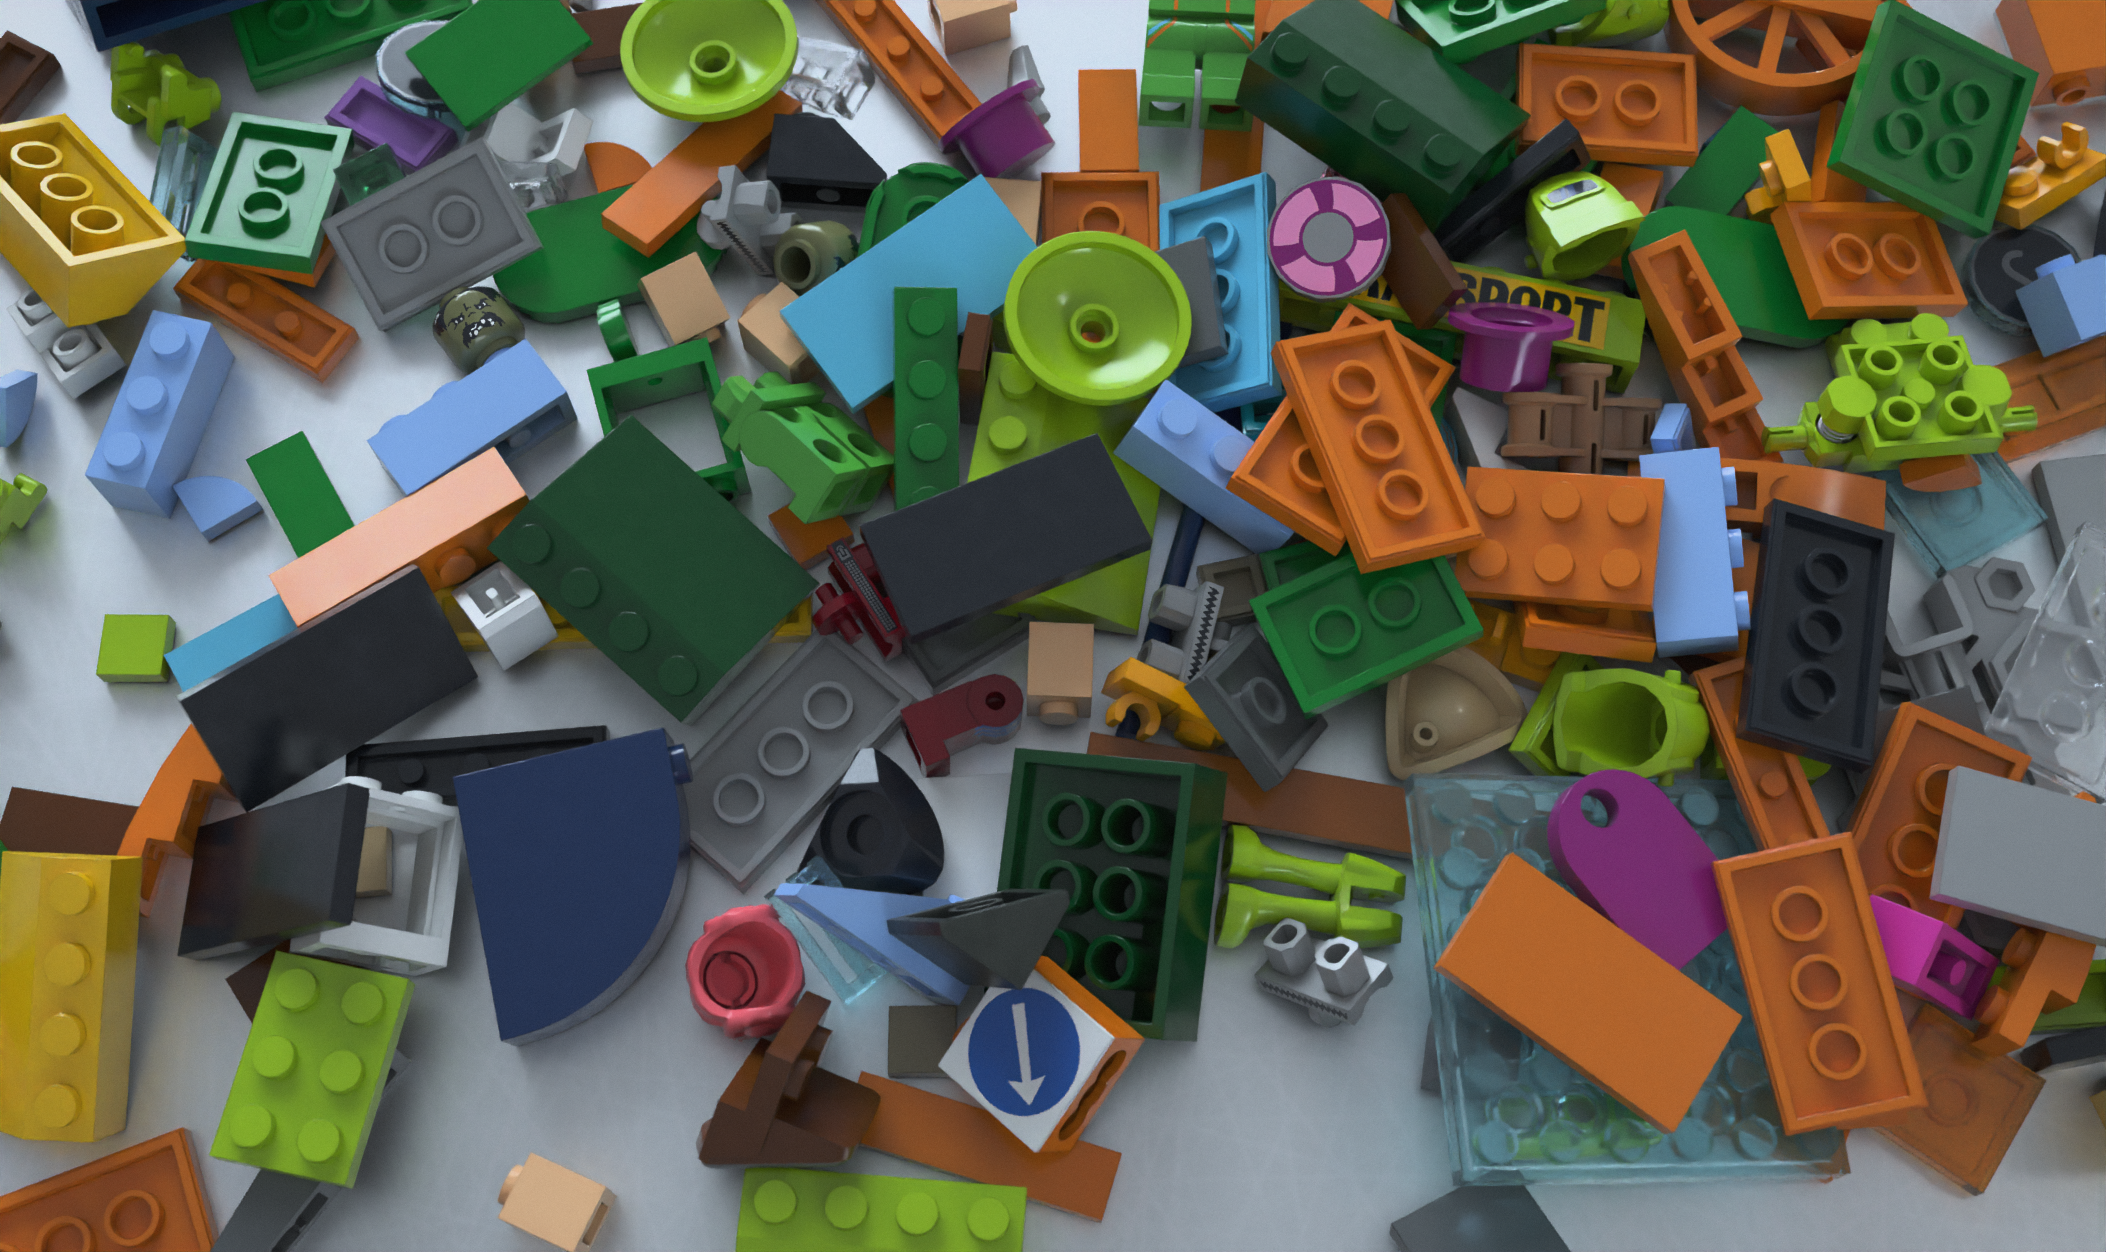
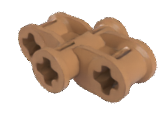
[1501,363,1662,475]

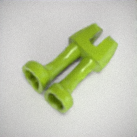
[1214,825,1407,948]

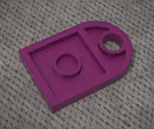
[1547,769,1728,970]

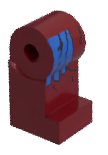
[900,674,1024,778]

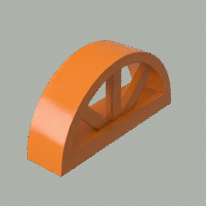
[1663,0,1884,116]

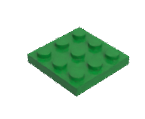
[1826,0,2039,239]

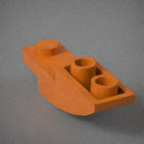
[1627,458,1886,539]
[1970,791,2096,1058]

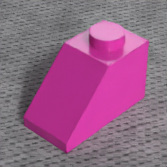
[1870,894,2000,1021]

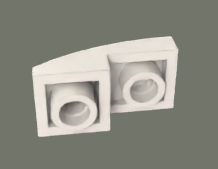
[6,288,126,399]

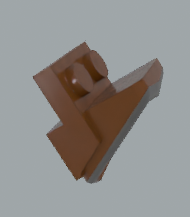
[696,990,881,1169]

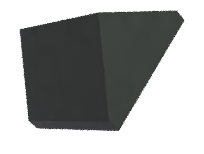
[886,889,1070,990]

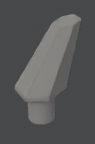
[1007,45,1051,125]

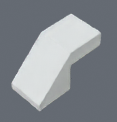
[459,102,593,184]
[1444,387,1530,480]

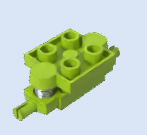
[1761,335,2038,473]

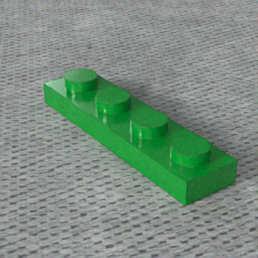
[892,287,959,511]

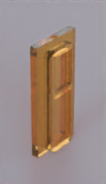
[1986,335,2106,469]

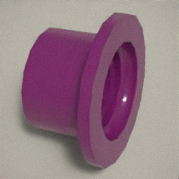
[937,78,1055,179]
[1448,302,1575,392]

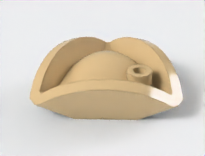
[1385,646,1528,780]

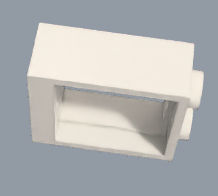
[289,776,463,976]

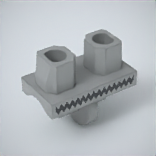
[697,165,805,275]
[1137,581,1232,684]
[1254,918,1393,1028]

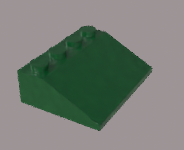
[1235,0,1531,234]
[487,415,820,727]
[984,748,1228,1042]

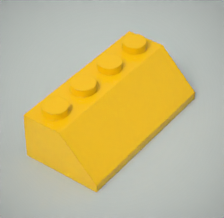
[0,113,186,328]
[0,851,143,1142]

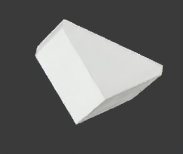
[451,561,559,671]

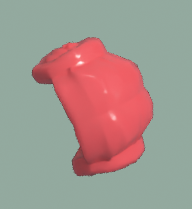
[685,904,806,1041]

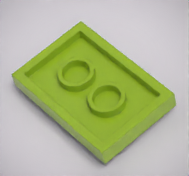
[209,951,415,1189]

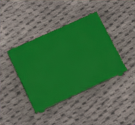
[404,0,593,132]

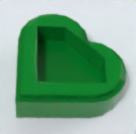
[596,299,640,362]

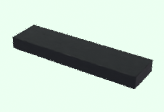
[345,725,610,806]

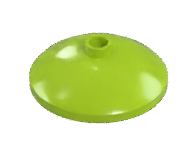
[620,0,799,122]
[1003,231,1192,406]

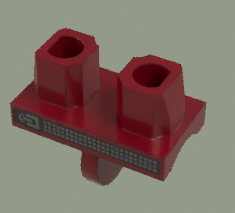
[812,537,907,662]

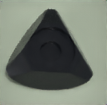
[796,748,944,895]

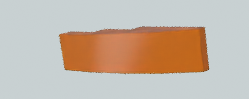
[1628,229,1784,463]
[117,724,239,918]

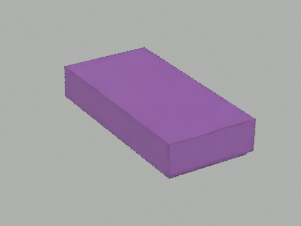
[324,75,458,175]

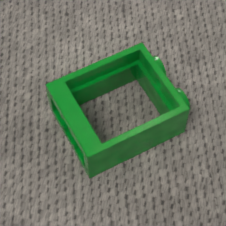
[586,337,752,503]

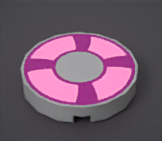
[1267,176,1391,303]

